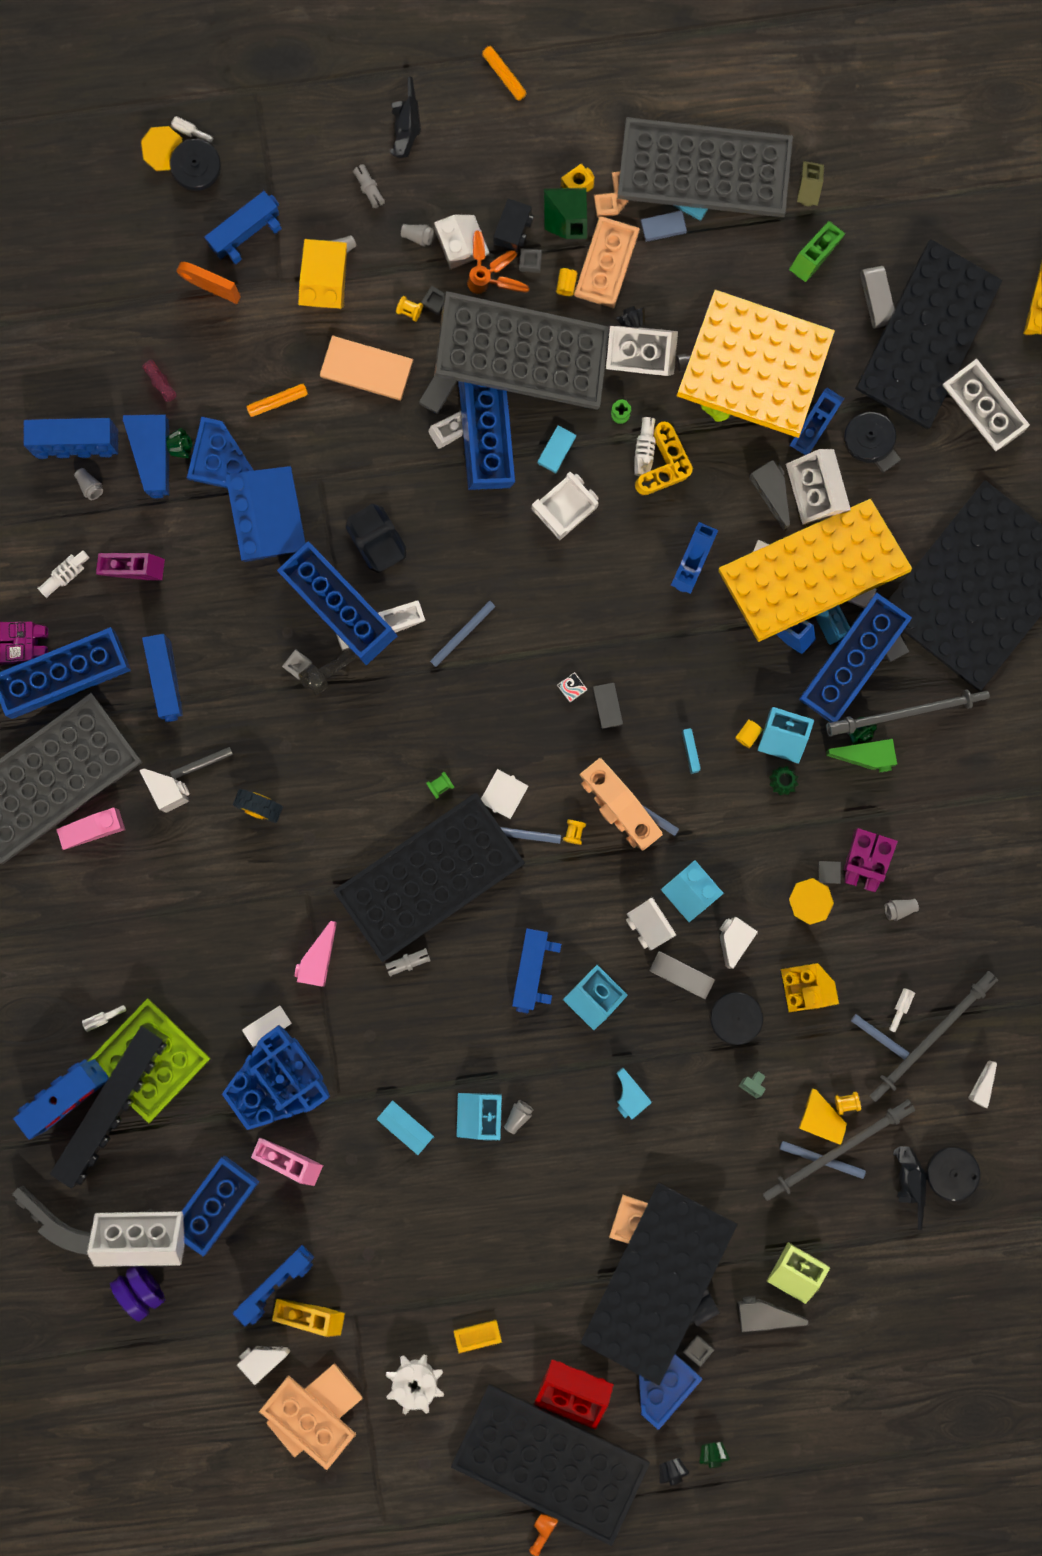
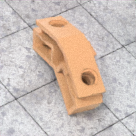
[580,758,663,851]

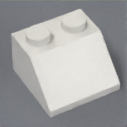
[434,215,490,269]
[140,769,190,813]
[719,917,757,969]

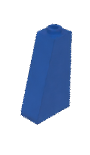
[123,415,169,498]
[142,634,183,722]

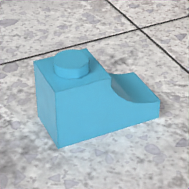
[616,1068,652,1119]

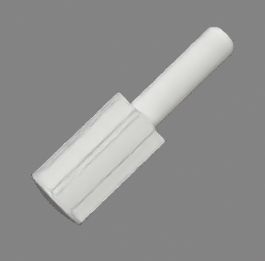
[171,116,213,143]
[890,988,915,1032]
[82,1006,126,1032]

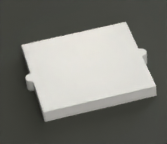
[481,769,529,819]

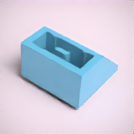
[757,707,814,764]
[457,1093,502,1140]

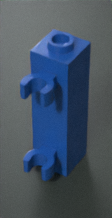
[205,191,282,265]
[512,929,561,1014]

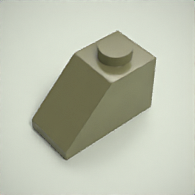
[797,161,824,206]

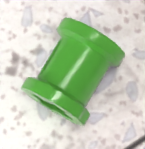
[611,400,631,424]
[426,772,454,799]

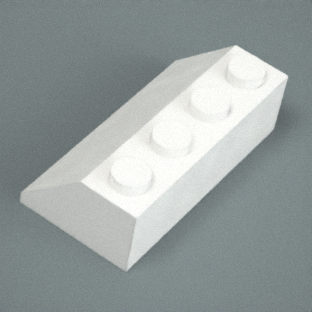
[943,359,1030,452]
[87,1212,184,1266]

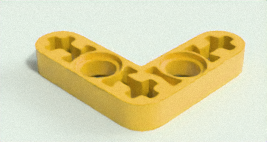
[635,422,692,495]

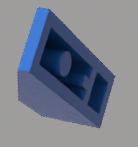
[790,388,845,455]
[776,620,816,654]

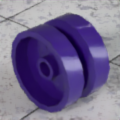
[110,1266,166,1322]

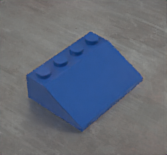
[225,466,306,562]

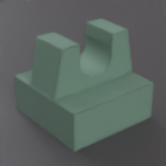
[739,1071,766,1099]

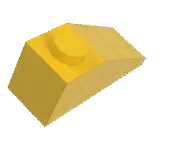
[272,1298,345,1337]

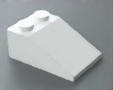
[606,326,678,376]
[626,898,676,950]

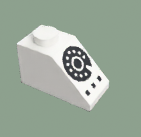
[237,1346,290,1385]

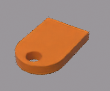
[176,262,241,304]

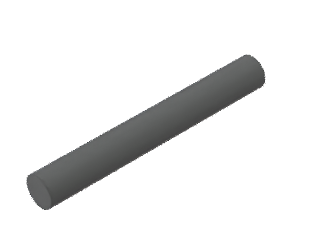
[170,747,233,779]

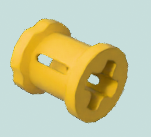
[396,296,423,322]
[563,819,586,845]
[835,1092,861,1115]

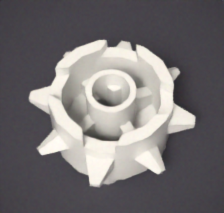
[386,1355,444,1414]

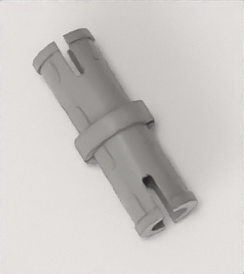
[353,164,385,208]
[385,948,431,977]

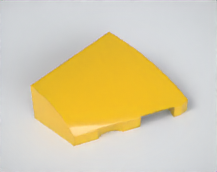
[799,1088,847,1145]

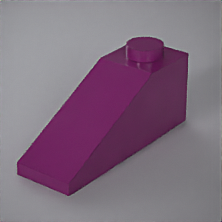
[96,553,165,580]

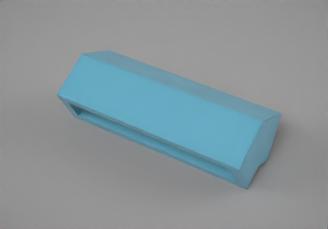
[377,1100,434,1155]

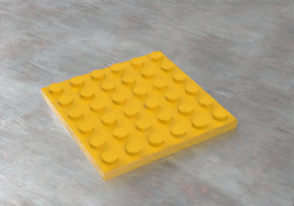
[677,290,835,438]

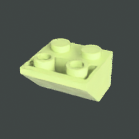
[767,1242,830,1304]

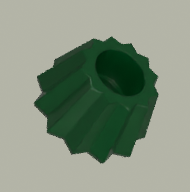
[166,428,192,458]
[849,717,877,745]
[769,766,799,796]
[699,1442,730,1468]

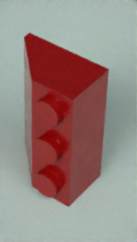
[534,1360,614,1429]

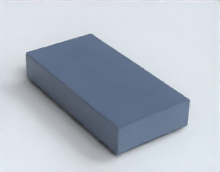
[641,211,687,242]

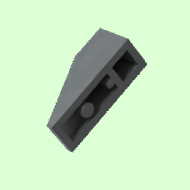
[749,460,790,531]
[737,1296,809,1332]

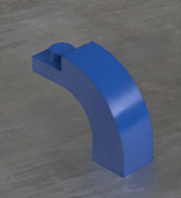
[671,522,718,594]

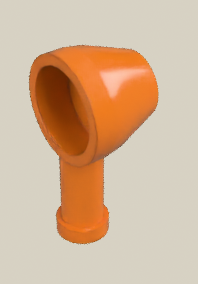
[529,1513,559,1556]

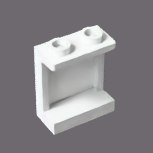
[532,472,598,540]

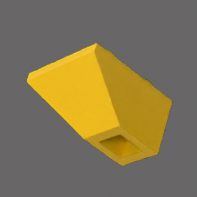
[781,963,839,1012]

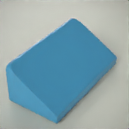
[815,605,850,645]

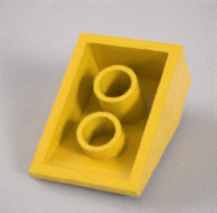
[298,239,347,309]

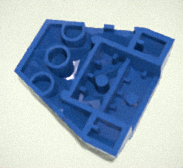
[222,1025,330,1130]

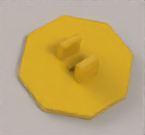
[141,126,182,171]
[789,878,834,925]

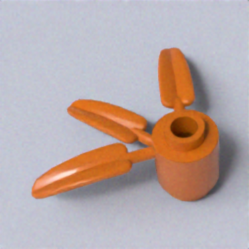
[467,231,529,294]

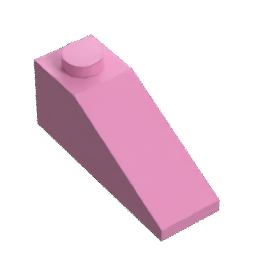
[56,808,125,850]
[294,921,337,987]
[251,1137,323,1186]

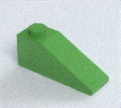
[789,221,845,282]
[826,739,897,773]

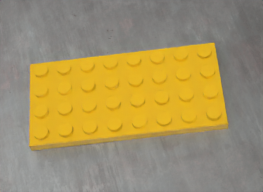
[718,499,912,642]

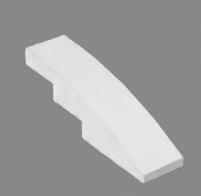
[336,601,425,651]

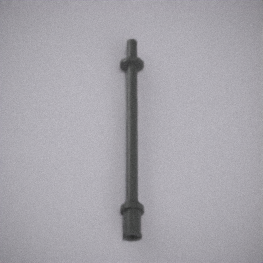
[826,690,990,737]
[869,971,998,1102]
[762,1099,916,1201]

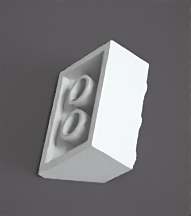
[786,449,851,525]

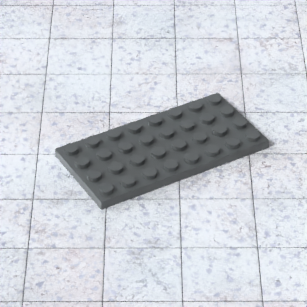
[617,117,793,217]
[434,291,609,410]
[0,693,143,864]

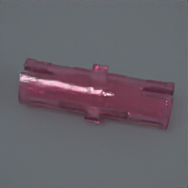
[142,360,177,402]

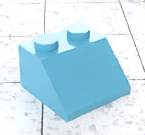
[661,860,723,922]
[563,965,628,1030]

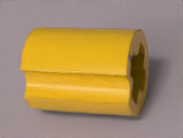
[556,268,577,296]
[735,719,763,748]

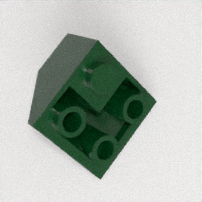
[544,188,587,239]

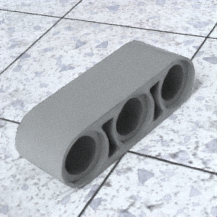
[861,265,895,329]
[649,951,715,999]

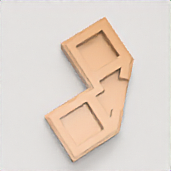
[594,171,629,218]

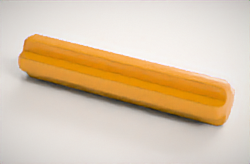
[483,46,526,100]
[247,384,308,417]

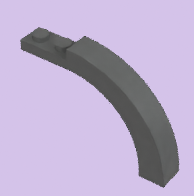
[12,1186,153,1255]

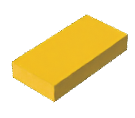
[454,1319,502,1353]

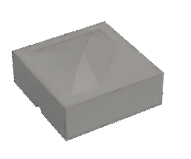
[282,649,312,679]

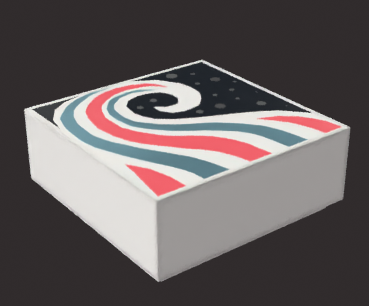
[557,672,587,703]

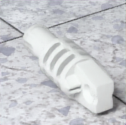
[634,417,656,476]
[38,551,89,598]

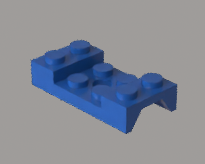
[233,1245,314,1326]

